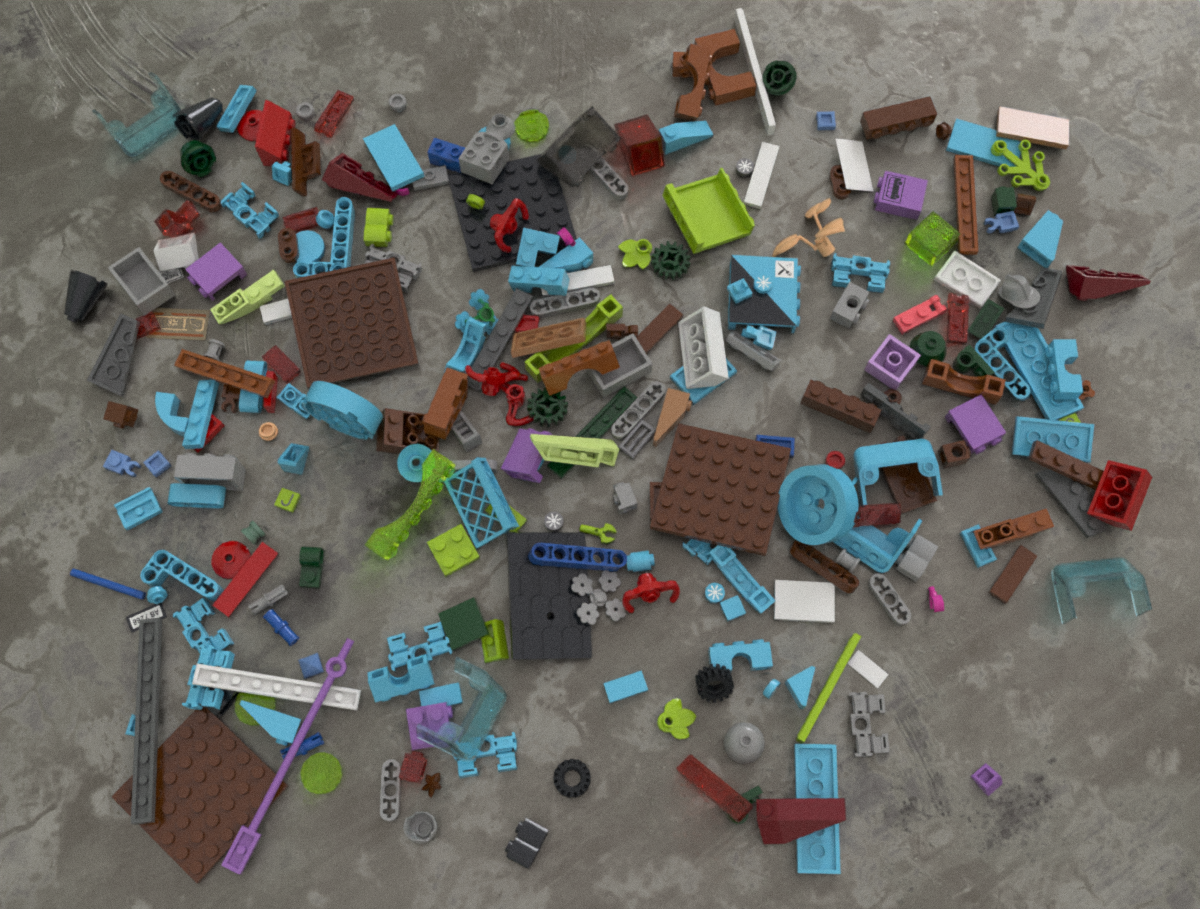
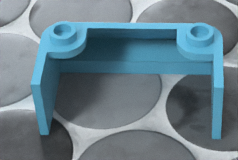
[853,439,943,506]
[834,477,922,573]

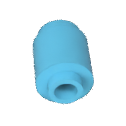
[627,550,655,572]

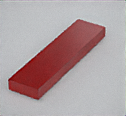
[212,542,278,617]

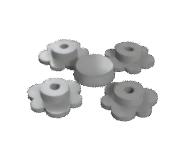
[571,570,626,625]

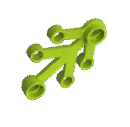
[991,140,1050,191]

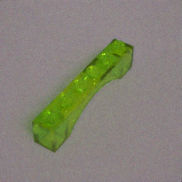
[365,449,456,560]

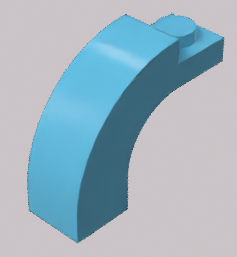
[444,317,487,374]

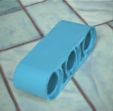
[239,360,267,413]
[167,483,226,508]

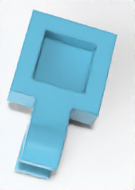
[741,325,777,350]

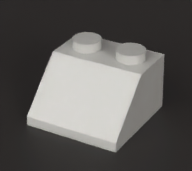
[153,233,199,272]

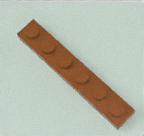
[953,155,978,255]
[174,349,276,398]

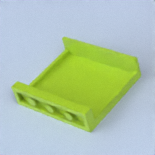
[662,168,755,254]

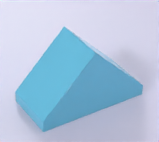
[278,443,309,475]
[785,666,815,709]

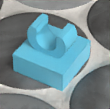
[272,161,292,186]
[727,278,753,304]

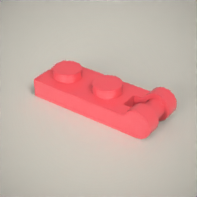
[893,295,947,335]

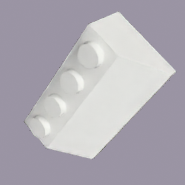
[678,307,729,389]

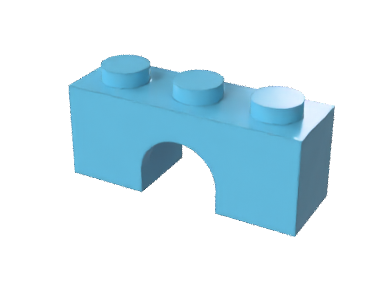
[508,265,570,296]
[1046,339,1083,399]
[708,639,773,673]
[367,654,434,703]

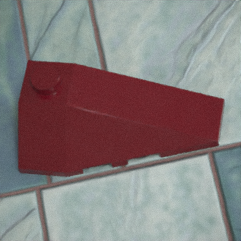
[322,153,398,202]
[1066,265,1151,301]
[756,798,846,844]

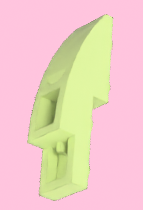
[210,270,285,325]

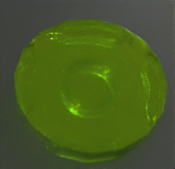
[514,109,549,143]
[235,692,276,726]
[300,752,343,795]

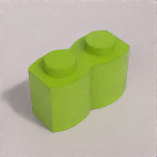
[364,208,394,247]

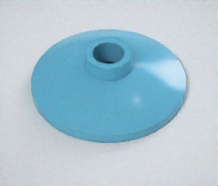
[397,444,436,482]

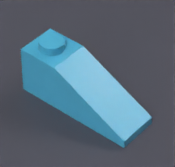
[658,121,713,155]
[539,237,593,273]
[240,700,301,746]

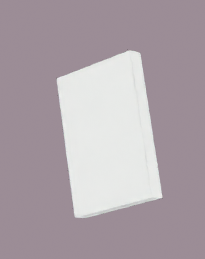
[934,251,1001,309]
[774,580,835,623]

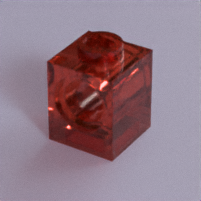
[399,751,428,784]

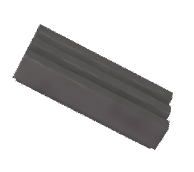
[618,419,656,460]

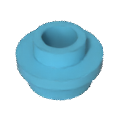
[147,586,168,604]

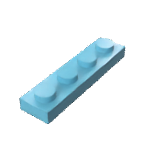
[182,380,219,449]

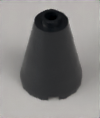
[173,97,223,141]
[64,269,108,323]

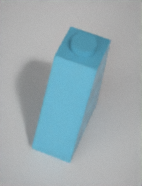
[1017,210,1063,268]

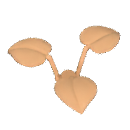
[772,198,845,257]

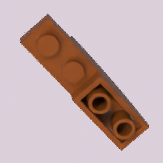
[973,508,1054,550]

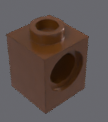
[938,440,971,469]

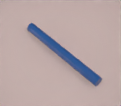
[70,568,146,600]

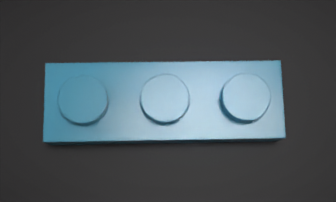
[216,85,257,133]

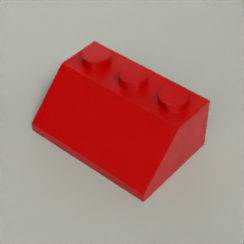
[255,100,296,166]
[1087,460,1153,531]

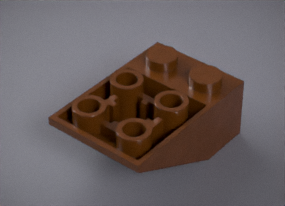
[376,408,439,454]

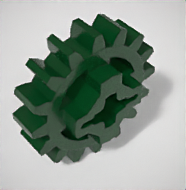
[651,241,691,280]
[527,387,568,427]

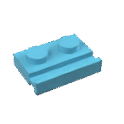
[114,487,163,531]

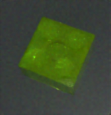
[904,211,961,267]

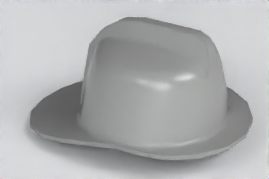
[999,274,1041,309]

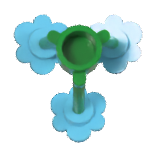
[455,289,499,335]

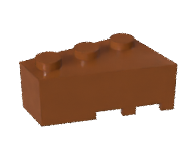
[422,367,468,440]

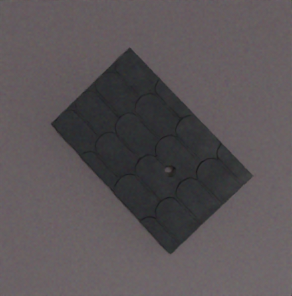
[506,532,592,660]

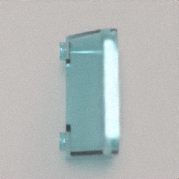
[92,72,181,157]
[1051,557,1152,624]
[416,657,507,762]

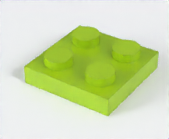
[427,524,480,577]

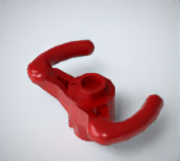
[490,198,529,253]
[465,362,521,396]
[500,374,534,426]
[622,573,680,613]

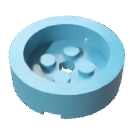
[302,381,383,440]
[778,464,858,545]

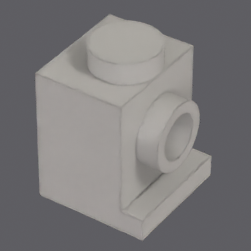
[612,482,637,515]

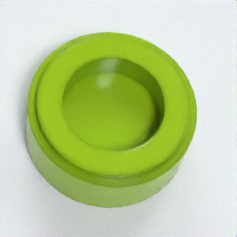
[466,194,485,209]

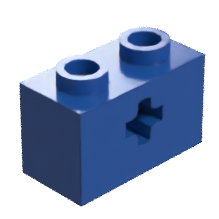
[427,138,465,173]

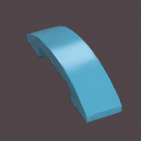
[709,545,775,614]

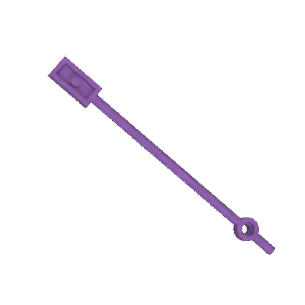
[221,638,354,875]

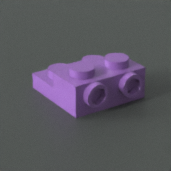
[406,702,456,750]

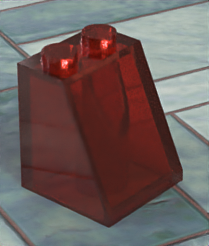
[614,114,665,176]

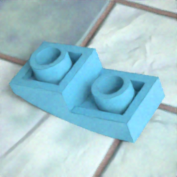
[277,383,310,420]

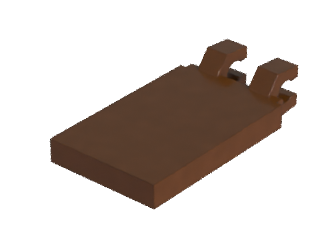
[880,435,938,515]

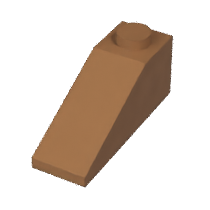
[653,388,692,447]

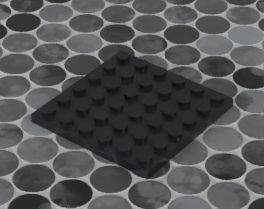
[448,151,577,272]

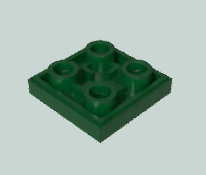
[438,597,490,651]

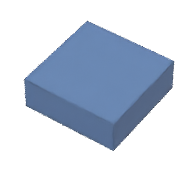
[816,111,836,130]
[143,450,172,478]

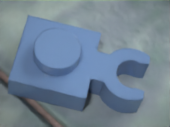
[983,211,1019,234]
[103,450,141,477]

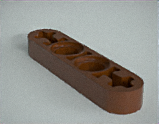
[160,171,222,212]
[789,540,859,593]

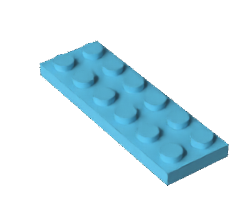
[994,321,1084,420]
[794,744,841,874]

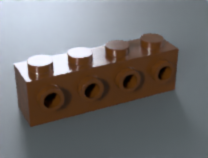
[860,96,937,139]
[800,380,881,433]

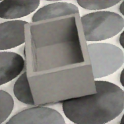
[108,247,175,316]
[585,334,652,398]
[174,453,246,491]

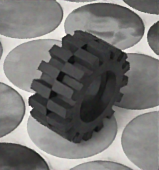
[695,664,734,703]
[553,759,591,798]

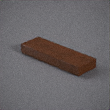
[636,303,683,354]
[988,545,1037,604]

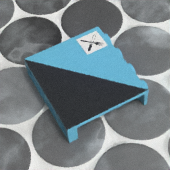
[728,255,801,333]

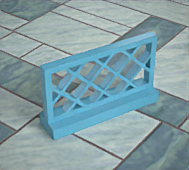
[443,457,519,549]

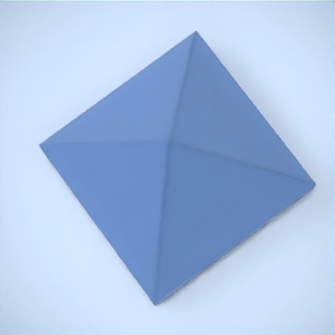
[299,653,324,679]

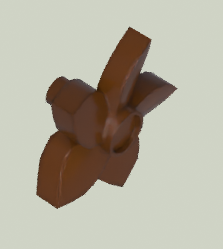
[421,772,442,798]

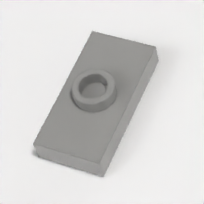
[413,165,449,191]

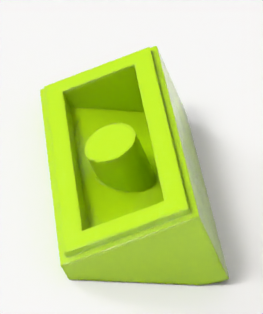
[481,619,509,663]

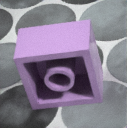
[864,334,921,390]

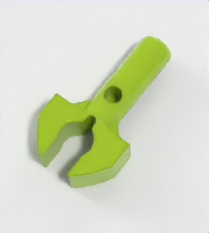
[579,523,616,545]

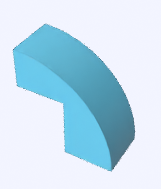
[155,392,189,437]

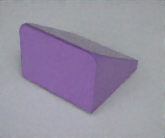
[971,763,1003,796]

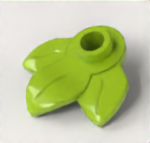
[618,239,652,269]
[657,698,696,740]

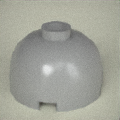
[724,722,765,764]

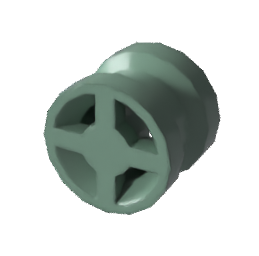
[241,520,266,544]

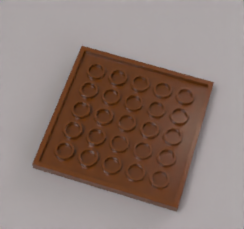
[284,258,419,389]
[650,423,791,556]
[112,706,289,883]

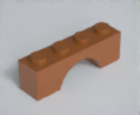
[674,44,712,122]
[539,340,620,396]
[922,359,1006,405]

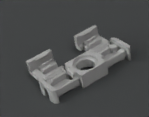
[364,244,422,293]
[849,692,890,758]

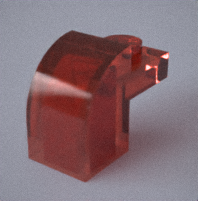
[154,200,201,237]

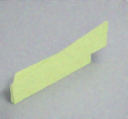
[530,434,619,467]

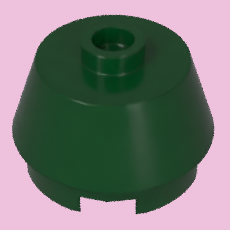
[762,60,797,95]
[180,140,216,177]
[910,331,947,368]

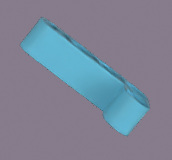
[975,327,1031,401]
[140,550,223,601]

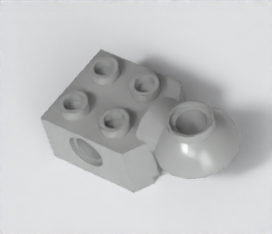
[458,113,515,184]

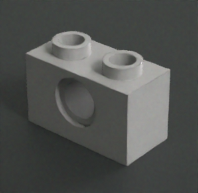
[830,282,869,329]

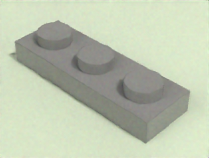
[725,330,781,371]

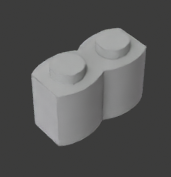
[895,534,938,582]

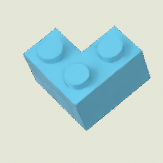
[515,228,560,267]

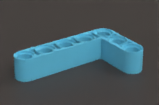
[293,197,355,278]

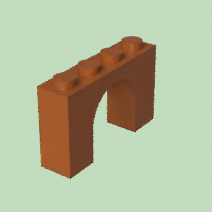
[695,29,756,106]

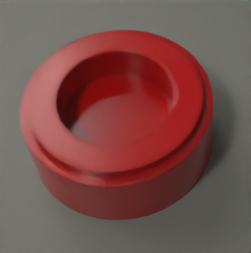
[825,451,845,469]

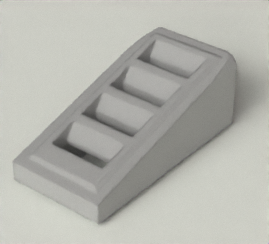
[451,411,482,452]

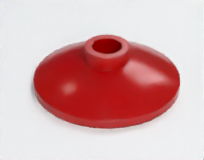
[237,110,263,141]
[211,541,251,579]

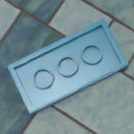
[946,118,1023,167]
[363,124,425,191]
[1012,416,1095,462]

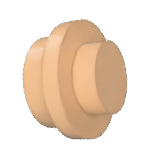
[259,422,278,441]

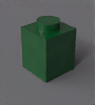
[991,186,1017,216]

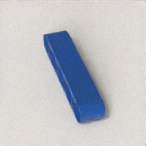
[528,543,627,572]

